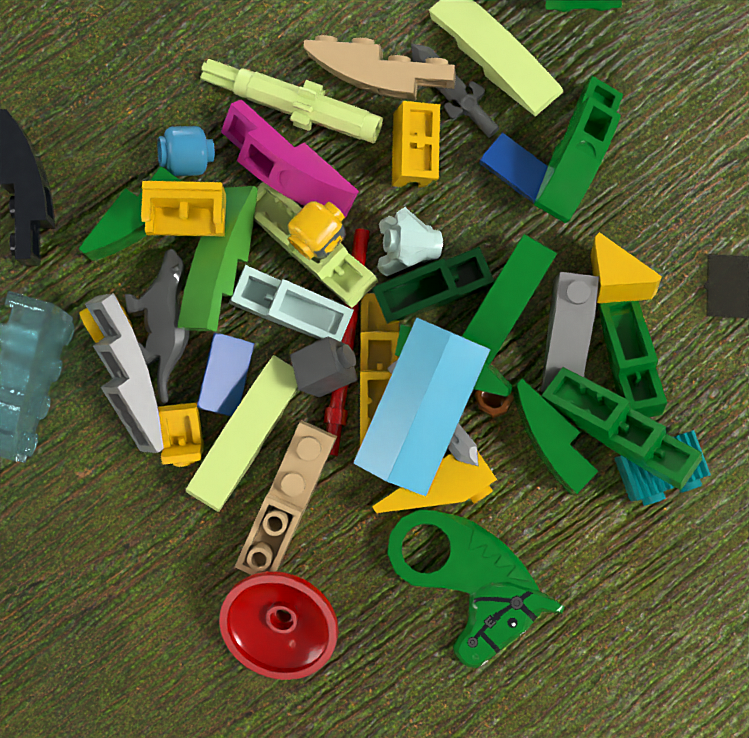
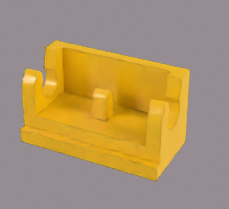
[392,101,440,188]
[141,181,226,237]

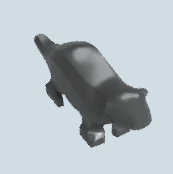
[125,249,189,403]

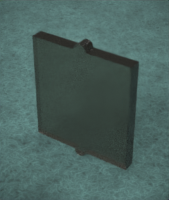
[703,254,749,319]

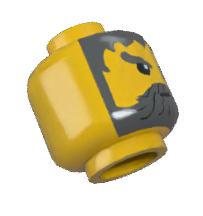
[287,201,346,260]

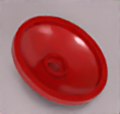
[219,571,338,680]

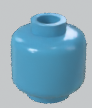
[157,126,215,176]

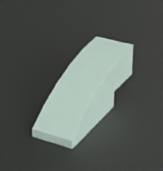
[228,265,354,342]

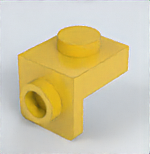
[158,402,204,467]

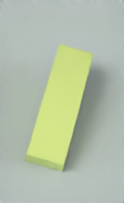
[429,0,563,117]
[254,182,378,308]
[185,355,298,512]

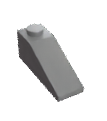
[541,272,599,393]

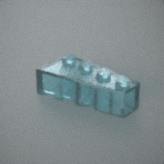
[0,291,74,463]

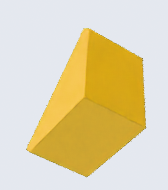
[591,232,662,303]

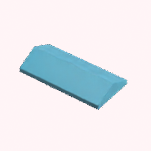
[354,318,491,496]

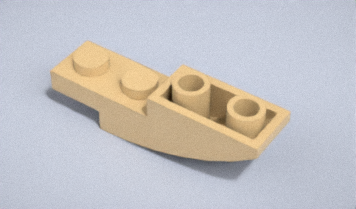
[304,35,456,101]
[235,420,337,575]

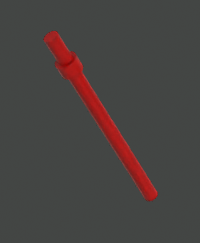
[323,229,370,456]

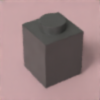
[290,336,358,398]

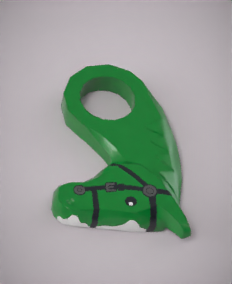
[387,509,565,668]

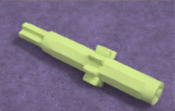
[200,59,383,143]

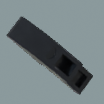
[0,109,56,267]

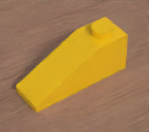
[372,450,497,513]

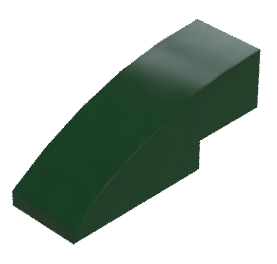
[372,246,494,324]

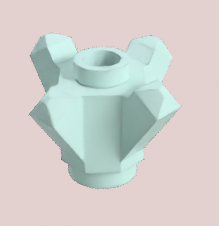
[377,207,443,276]

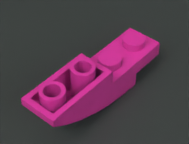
[221,99,359,218]

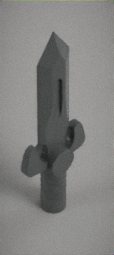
[411,43,499,138]

